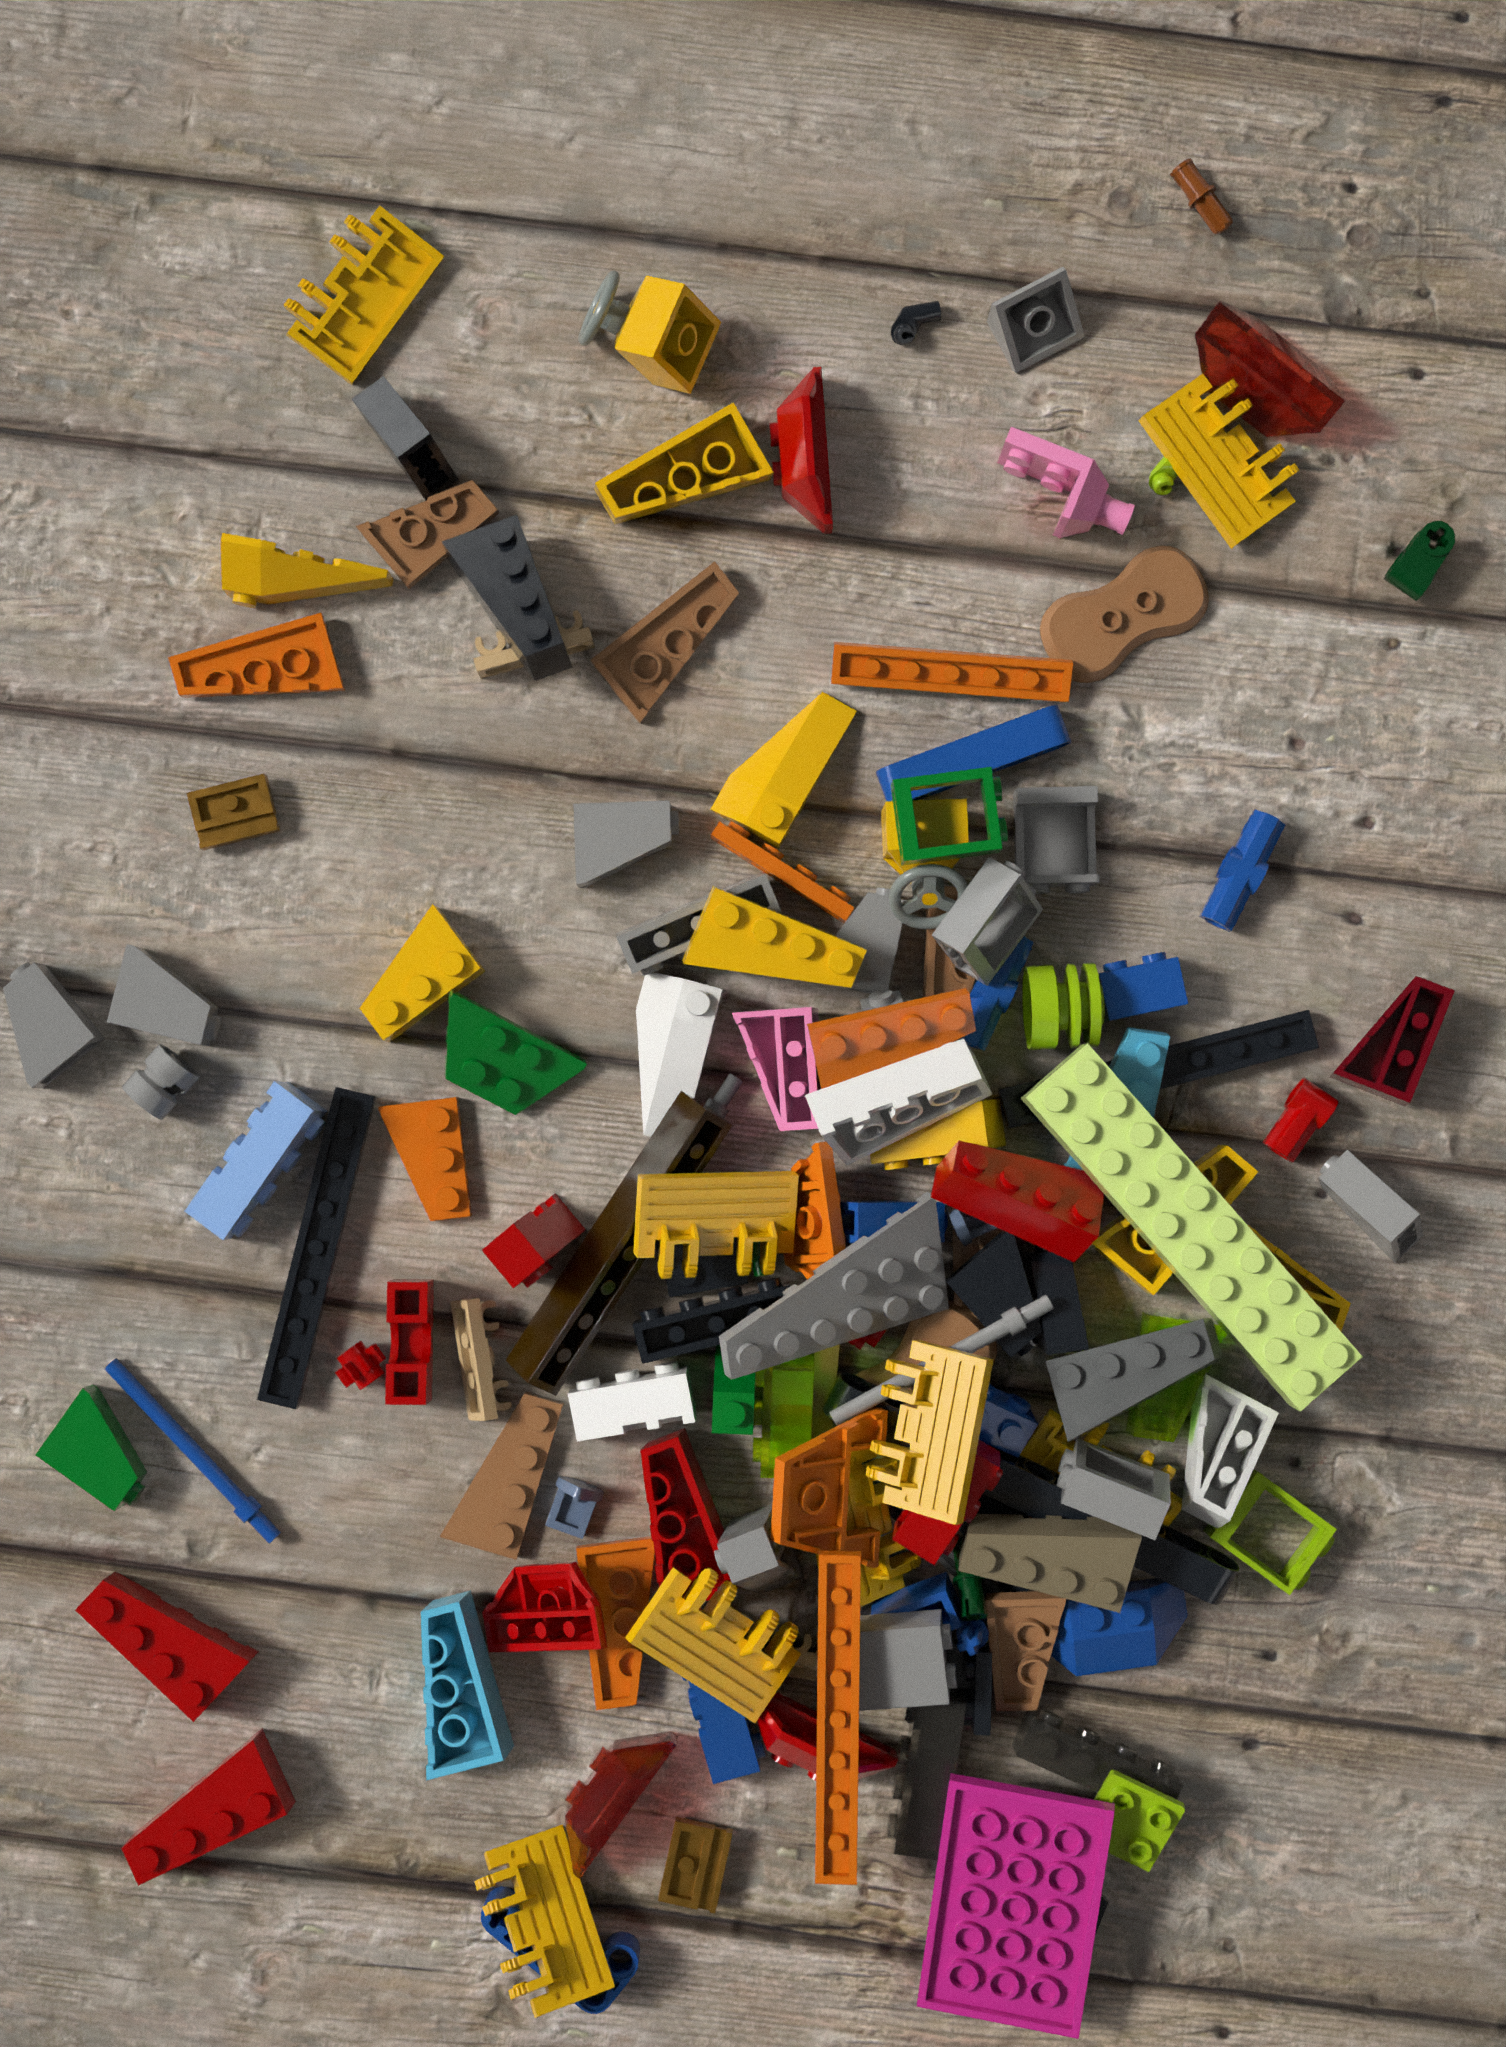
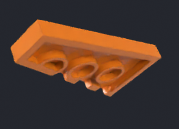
[168,612,345,698]
[807,988,976,1089]
[576,1536,655,1710]

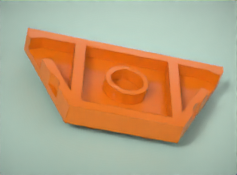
[783,1142,846,1280]

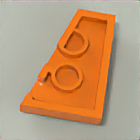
[377,1097,472,1221]

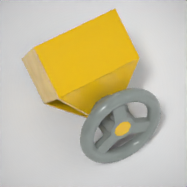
[578,271,722,394]
[881,799,969,930]

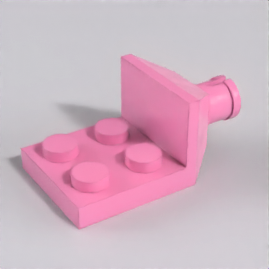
[997,427,1135,538]

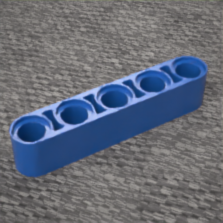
[876,705,1072,801]

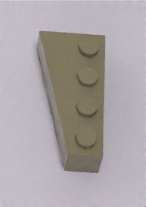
[958,1514,1142,1613]

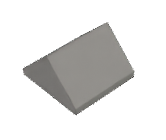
[987,267,1085,373]

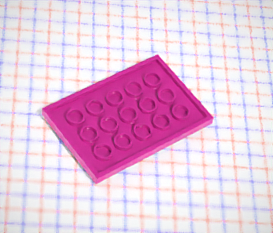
[916,1773,1115,2039]

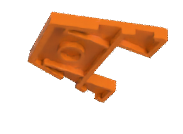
[770,1407,888,1568]

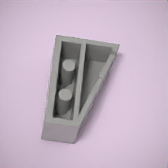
[714,1504,805,1594]

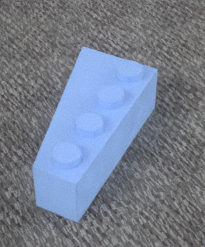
[184,1081,327,1240]

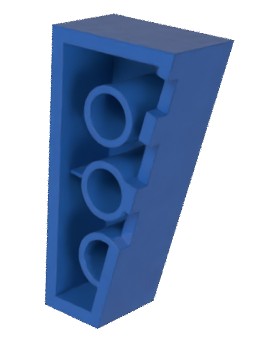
[682,1677,766,1784]

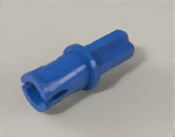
[956,1615,989,1656]

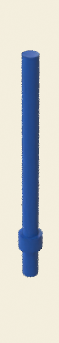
[104,1358,281,1544]

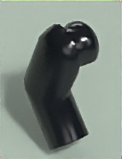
[891,301,941,345]

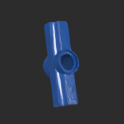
[1199,809,1286,932]
[958,936,1034,1052]

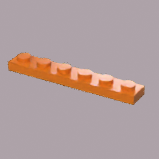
[831,642,1073,702]

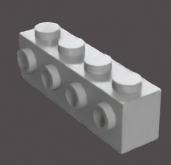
[616,872,781,976]

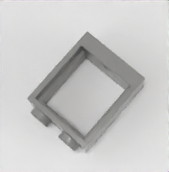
[932,857,1043,986]
[1057,1439,1171,1540]

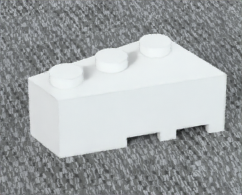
[568,1361,697,1442]
[1181,1374,1279,1529]

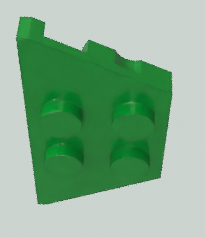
[444,989,587,1115]

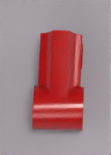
[1262,1077,1339,1163]

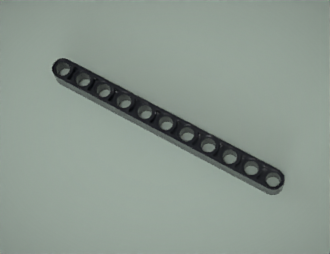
[822,1372,1240,1605]

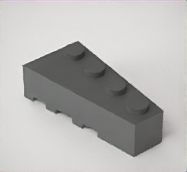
[1046,1318,1224,1442]

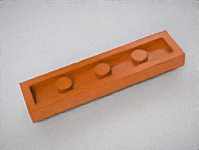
[711,821,854,924]

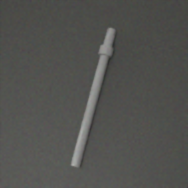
[829,1295,1054,1426]

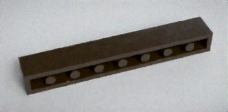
[506,1091,733,1396]

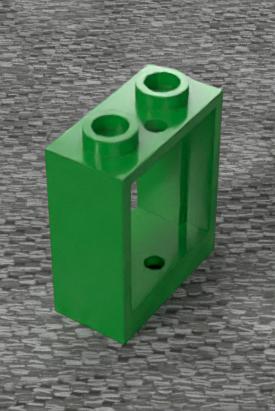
[891,767,1008,866]

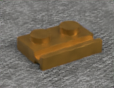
[187,774,281,850]
[658,1816,733,1914]

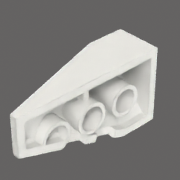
[636,972,723,1137]

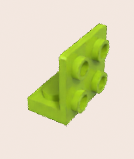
[1082,1770,1185,1872]

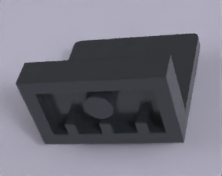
[906,1642,992,1736]

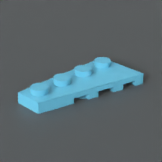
[1063,1027,1170,1170]

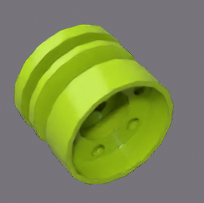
[1022,963,1105,1050]

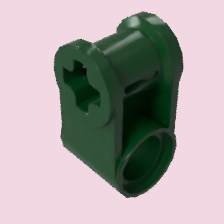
[1383,521,1455,601]

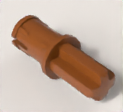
[1170,158,1233,234]

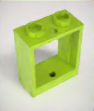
[1203,1469,1337,1595]

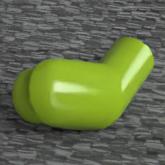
[1149,457,1178,496]

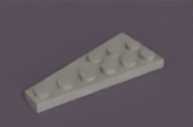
[719,1192,949,1380]

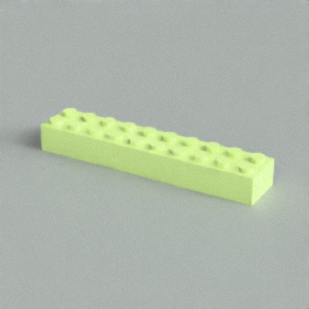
[1021,1043,1363,1412]

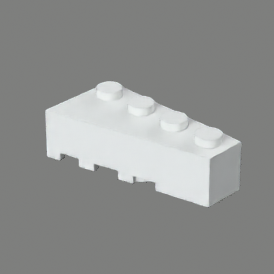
[805,1039,992,1165]

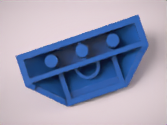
[1051,1578,1188,1676]

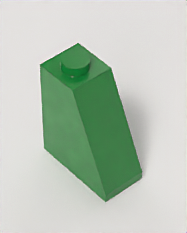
[712,1345,755,1435]
[35,1384,148,1511]

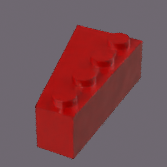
[931,1140,1104,1262]
[640,1428,739,1601]
[75,1571,259,1722]
[121,1728,296,1886]

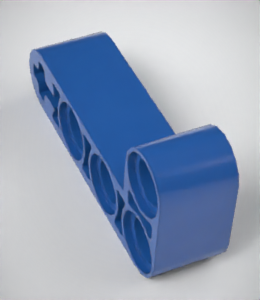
[481,1886,640,2014]

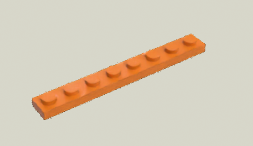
[815,1550,861,1885]

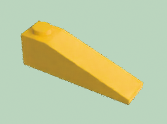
[221,533,393,608]
[710,692,857,849]

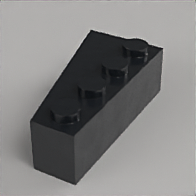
[442,514,573,681]

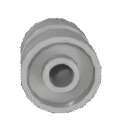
[122,1044,200,1120]

